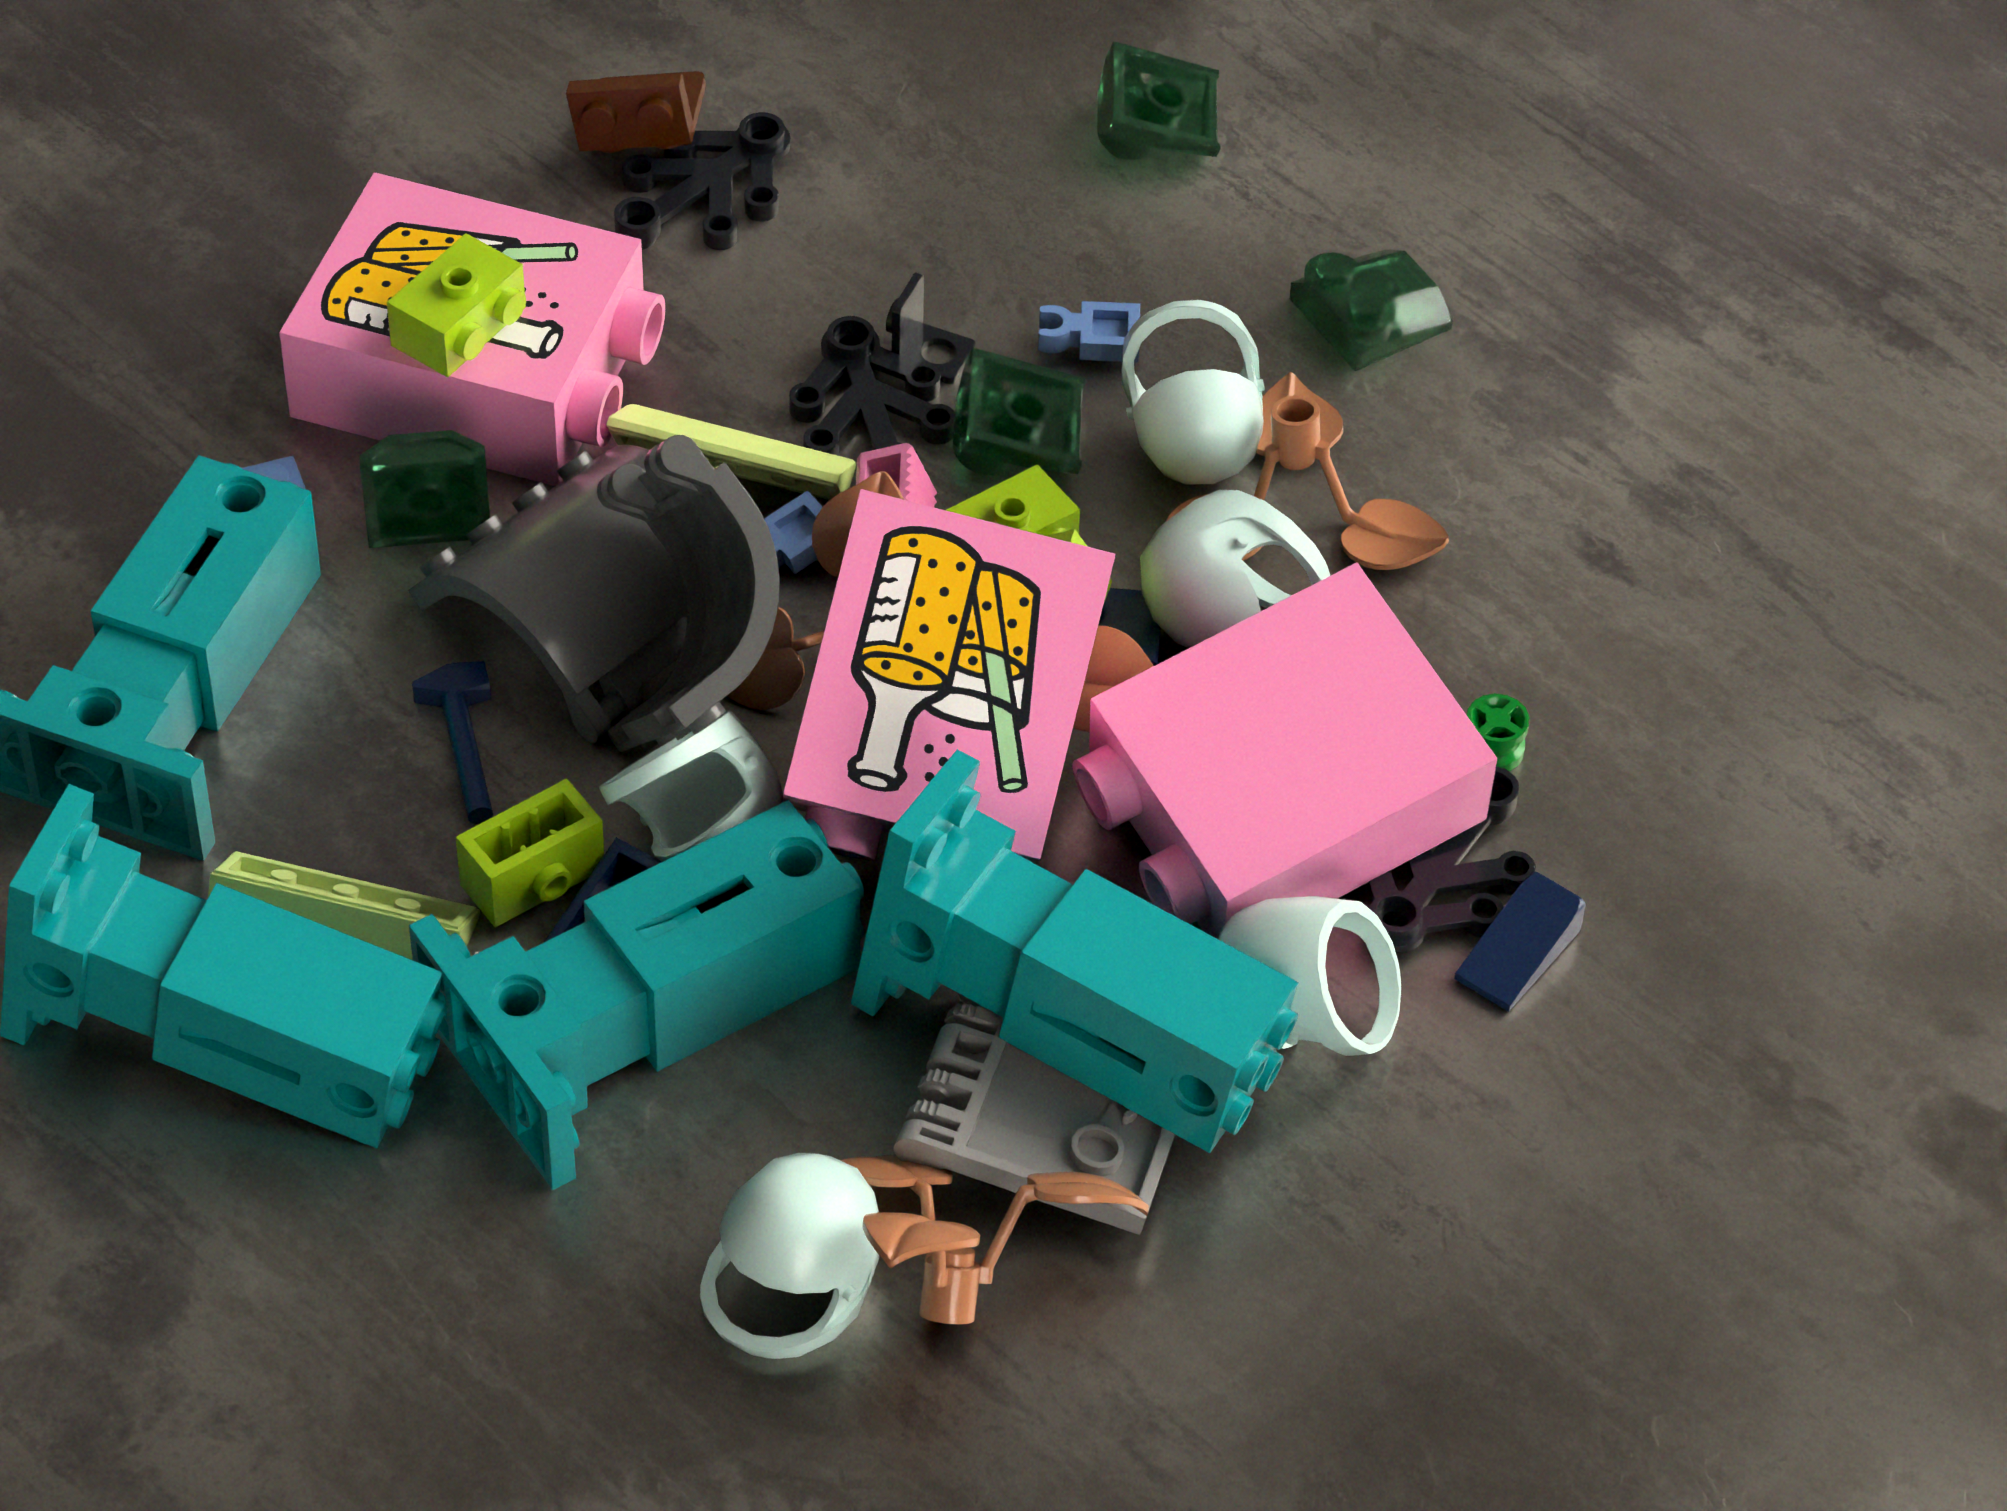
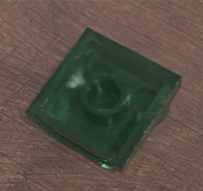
[1097,41,1221,160]
[1289,249,1453,371]
[953,347,1086,475]
[359,430,490,548]

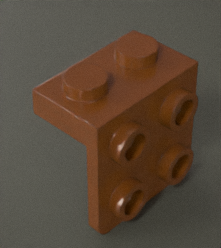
[566,71,706,153]

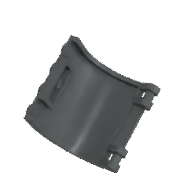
[597,435,780,752]
[408,445,779,743]

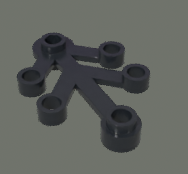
[614,112,791,250]
[789,316,956,457]
[1367,767,1536,953]

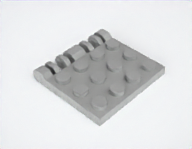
[894,993,1175,1235]

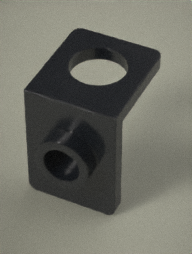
[886,272,975,384]

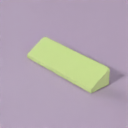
[606,404,856,500]
[208,851,480,960]

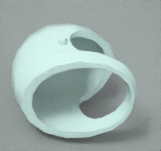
[1121,300,1265,485]
[1140,490,1330,648]
[599,709,783,862]
[1217,896,1401,1056]
[700,1153,879,1359]

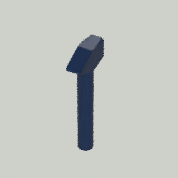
[412,661,493,824]

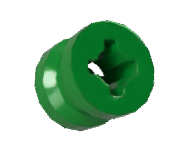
[1467,693,1530,772]

